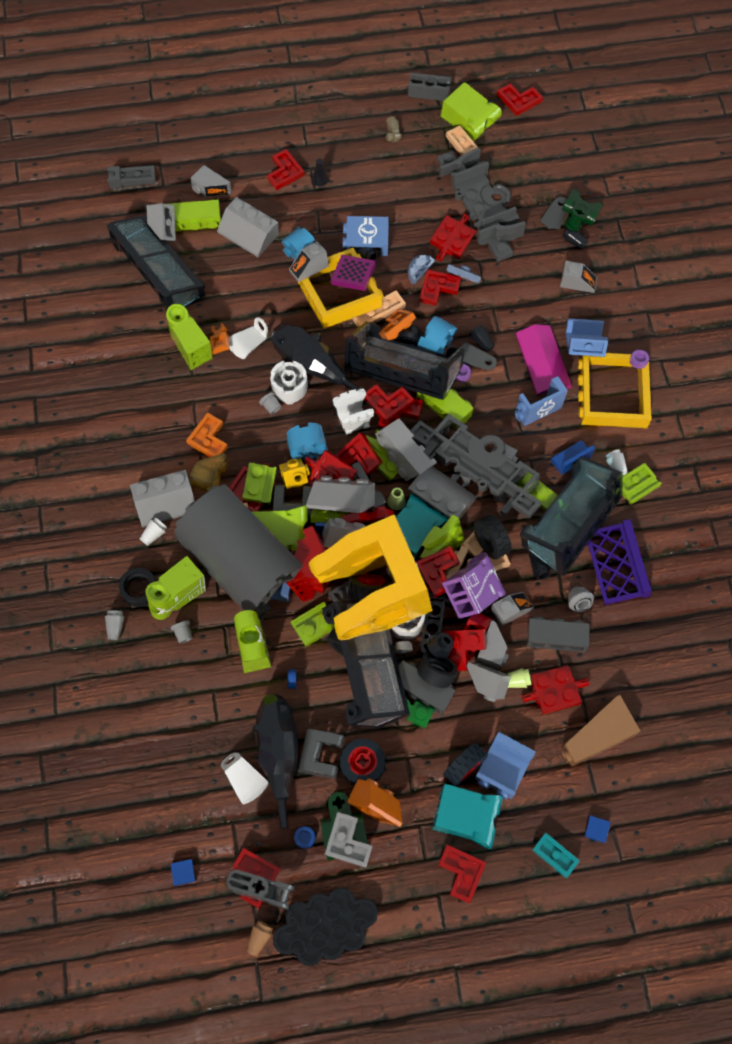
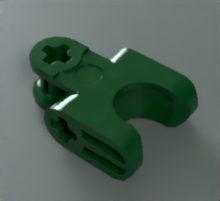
[562,188,604,231]
[320,792,368,861]

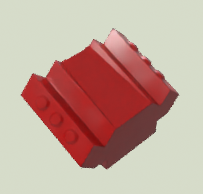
[286,526,329,602]

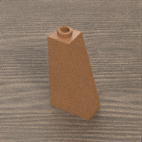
[562,695,641,766]

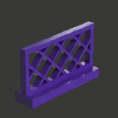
[588,519,652,605]

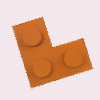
[379,309,416,340]
[186,412,228,462]

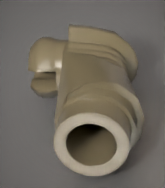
[386,116,402,143]

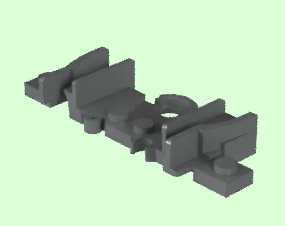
[437,147,526,262]
[410,414,541,519]

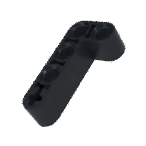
[420,590,454,658]

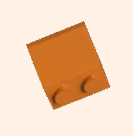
[347,778,402,827]

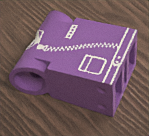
[442,552,507,618]

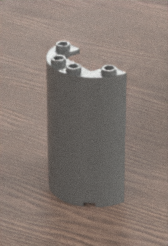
[175,484,303,622]

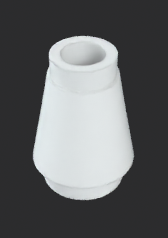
[606,449,628,477]
[139,517,167,546]

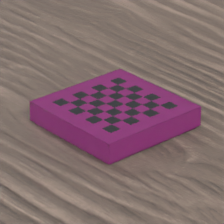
[331,255,376,291]

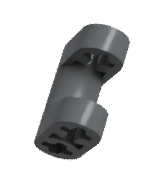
[273,484,312,520]
[298,729,345,779]

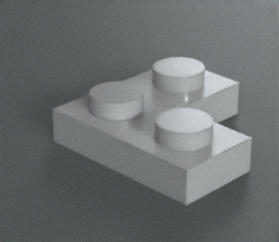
[325,812,372,868]

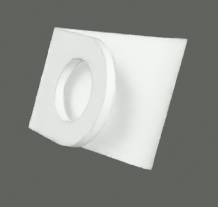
[229,317,268,359]
[220,753,269,804]

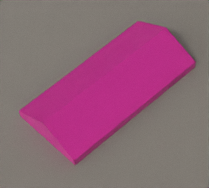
[516,324,572,395]

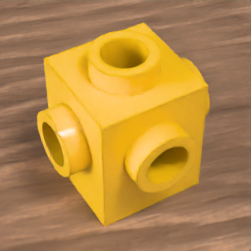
[279,459,310,489]

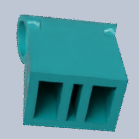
[396,494,448,561]
[432,784,503,849]

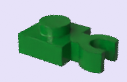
[406,699,435,729]

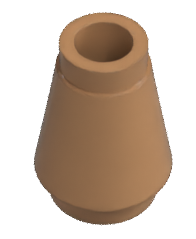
[246,920,273,957]

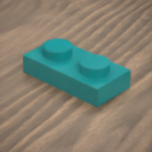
[532,833,580,878]

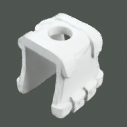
[333,389,374,435]

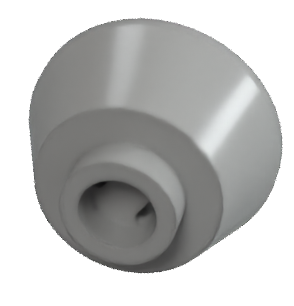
[568,587,594,612]

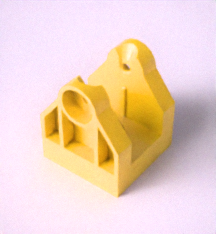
[309,515,432,640]

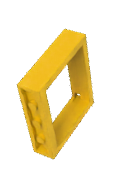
[297,248,384,329]
[577,353,652,428]

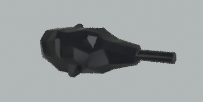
[272,323,360,391]
[253,694,300,829]

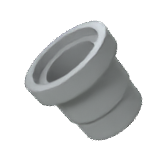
[259,392,282,415]
[170,620,193,644]

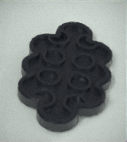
[273,888,378,966]

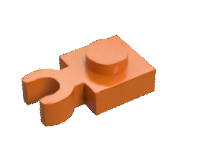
[210,323,230,355]

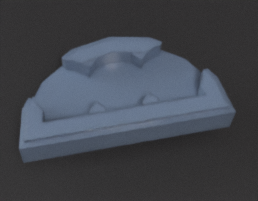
[408,255,435,284]
[446,264,481,283]

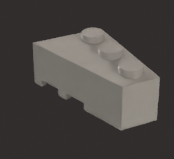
[376,419,437,481]

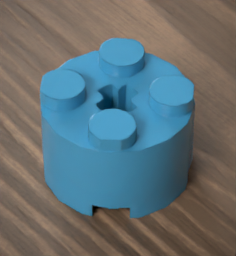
[282,226,315,260]
[418,316,457,354]
[286,423,328,460]

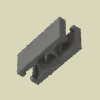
[408,73,451,101]

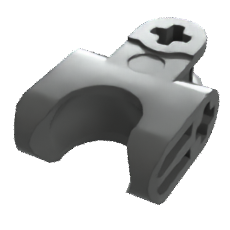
[227,870,295,910]

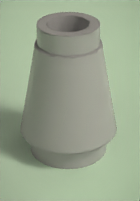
[105,610,125,640]

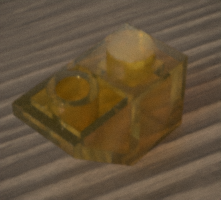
[188,453,229,492]

